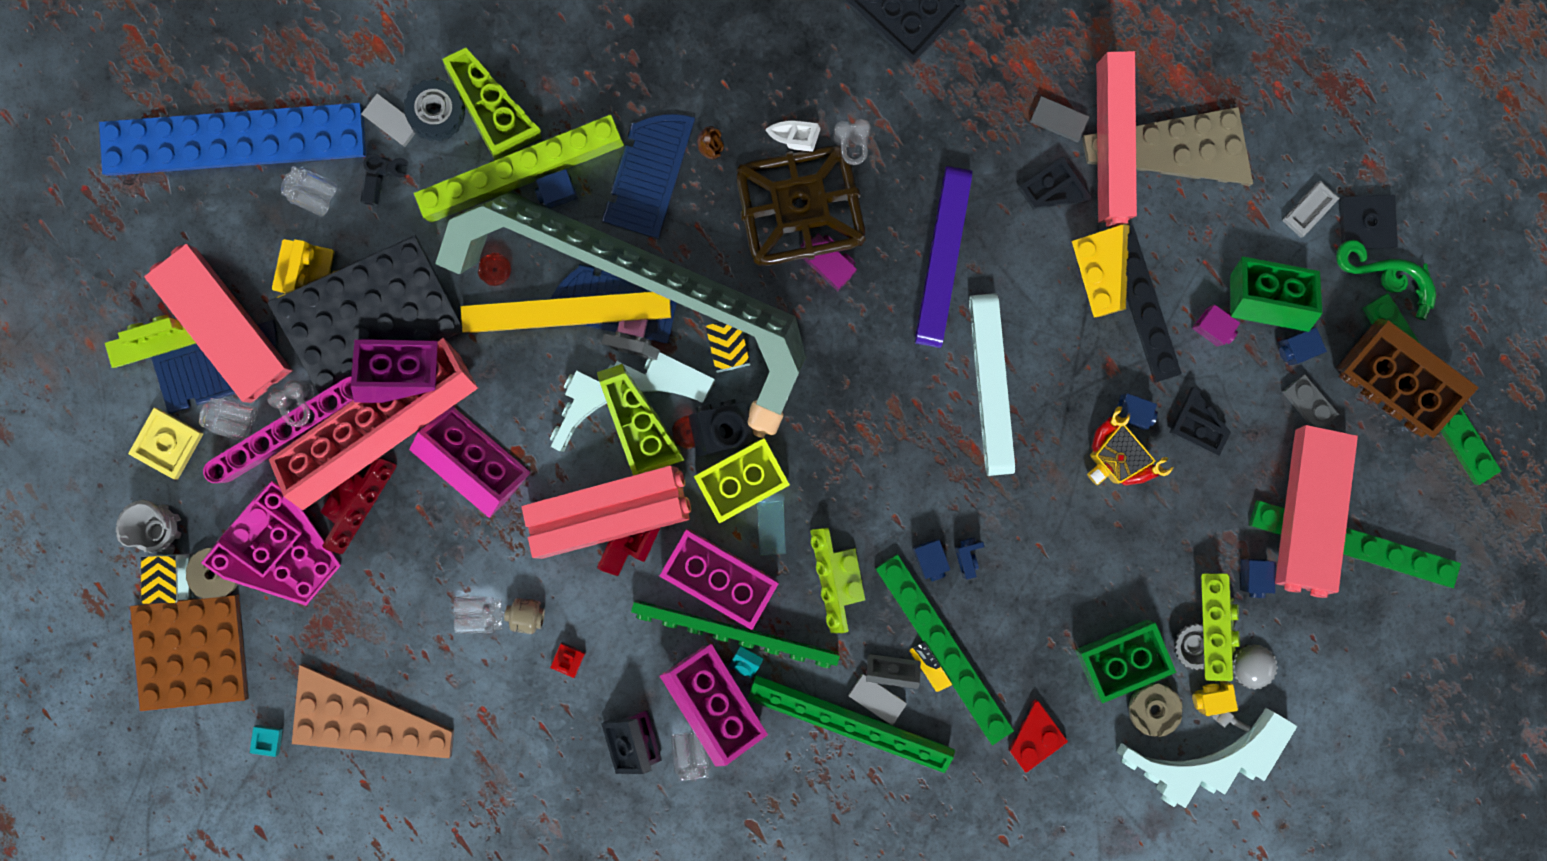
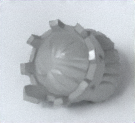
[116,500,182,555]

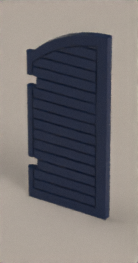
[602,114,695,239]
[551,264,677,344]
[151,320,278,414]

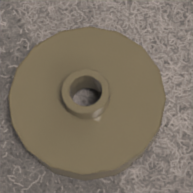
[186,548,238,599]
[1128,683,1183,737]

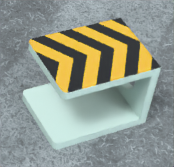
[706,322,750,373]
[141,554,190,604]

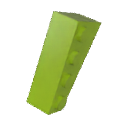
[442,48,541,161]
[597,364,684,476]

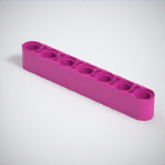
[203,377,354,483]

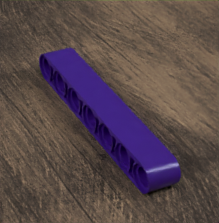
[915,166,973,348]

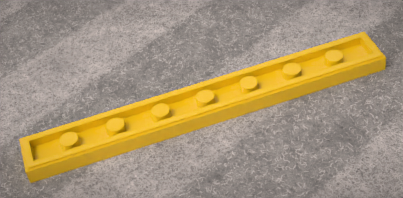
[461,292,672,333]

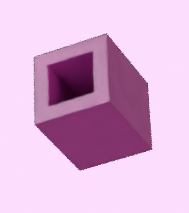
[1192,305,1240,347]

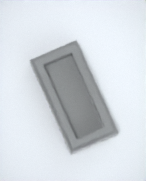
[361,94,416,147]
[1282,181,1340,238]
[848,673,907,726]

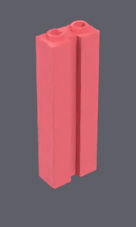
[1096,51,1137,227]
[144,244,293,403]
[1275,425,1358,598]
[521,466,691,559]

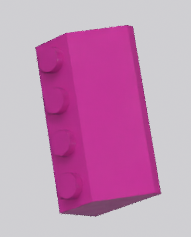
[409,406,531,518]

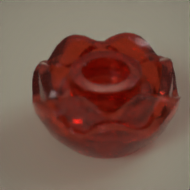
[478,253,511,286]
[672,415,695,449]

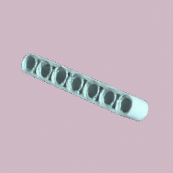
[969,293,1015,476]

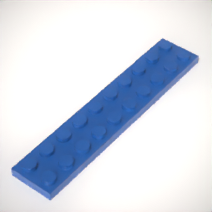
[99,103,366,176]

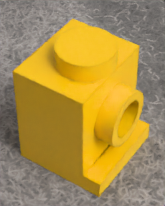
[1192,681,1238,716]

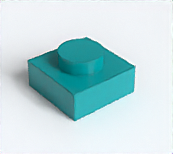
[729,646,763,678]
[249,725,283,757]

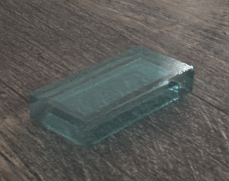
[757,501,786,555]

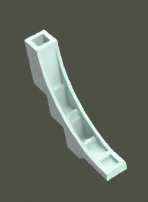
[550,352,715,452]
[1116,708,1297,808]

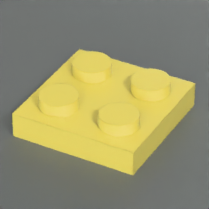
[128,408,204,479]

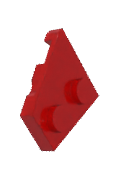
[1009,699,1068,773]

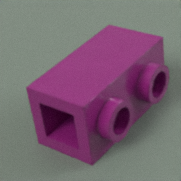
[800,233,857,291]

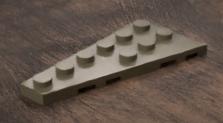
[1082,107,1253,186]

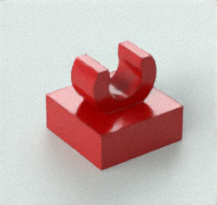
[550,642,586,678]

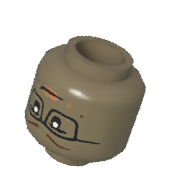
[504,598,545,634]

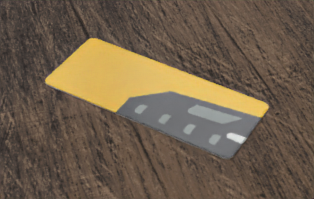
[910,643,952,692]

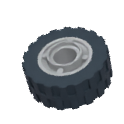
[404,79,465,141]

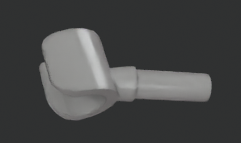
[1213,712,1251,732]

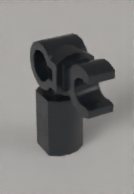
[360,154,408,206]

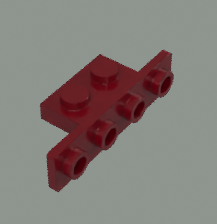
[320,457,397,554]
[597,528,660,576]

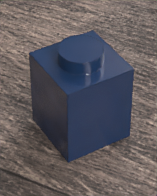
[535,169,578,209]
[1278,327,1327,366]
[1116,394,1158,430]
[912,539,950,581]
[1240,559,1276,598]

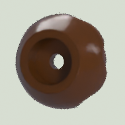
[697,126,724,160]

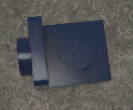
[954,537,985,580]

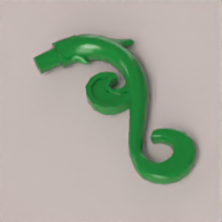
[1336,240,1436,321]

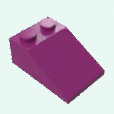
[351,339,438,403]

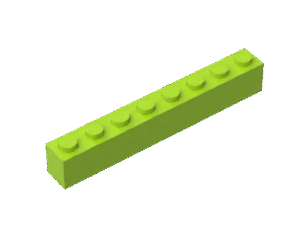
[414,115,624,223]

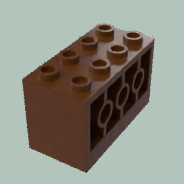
[1336,318,1479,439]

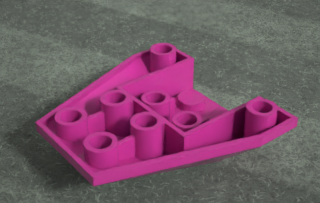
[201,481,341,606]

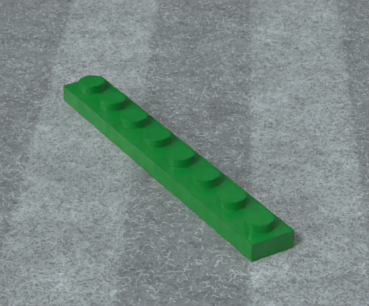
[1362,293,1501,485]
[1249,501,1461,588]
[875,554,1014,746]
[631,600,840,668]
[747,676,955,773]

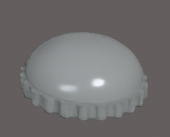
[1174,623,1205,670]
[1233,644,1278,690]

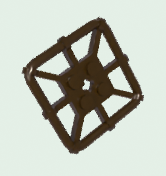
[736,145,866,266]

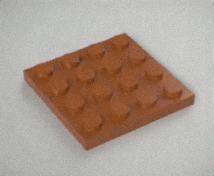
[130,594,249,711]

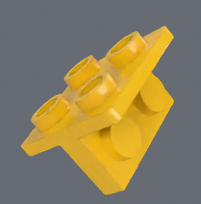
[272,239,335,293]

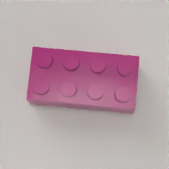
[660,528,779,630]
[660,644,768,766]

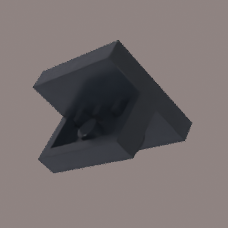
[601,710,662,774]

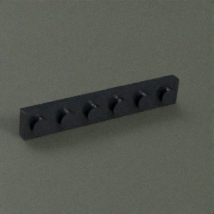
[1126,225,1182,383]

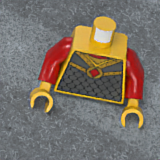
[1087,406,1174,486]

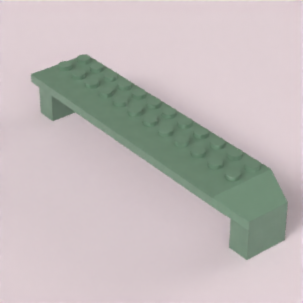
[435,191,806,415]

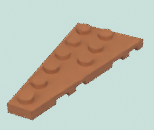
[292,664,454,758]

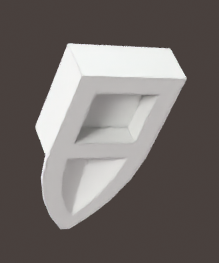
[766,121,820,152]

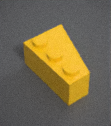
[1072,224,1129,318]

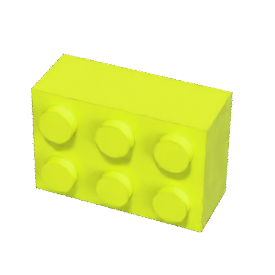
[694,438,790,523]

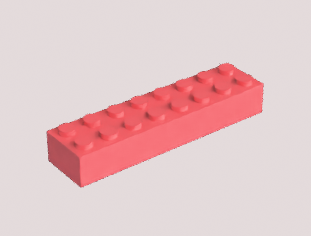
[268,338,478,510]

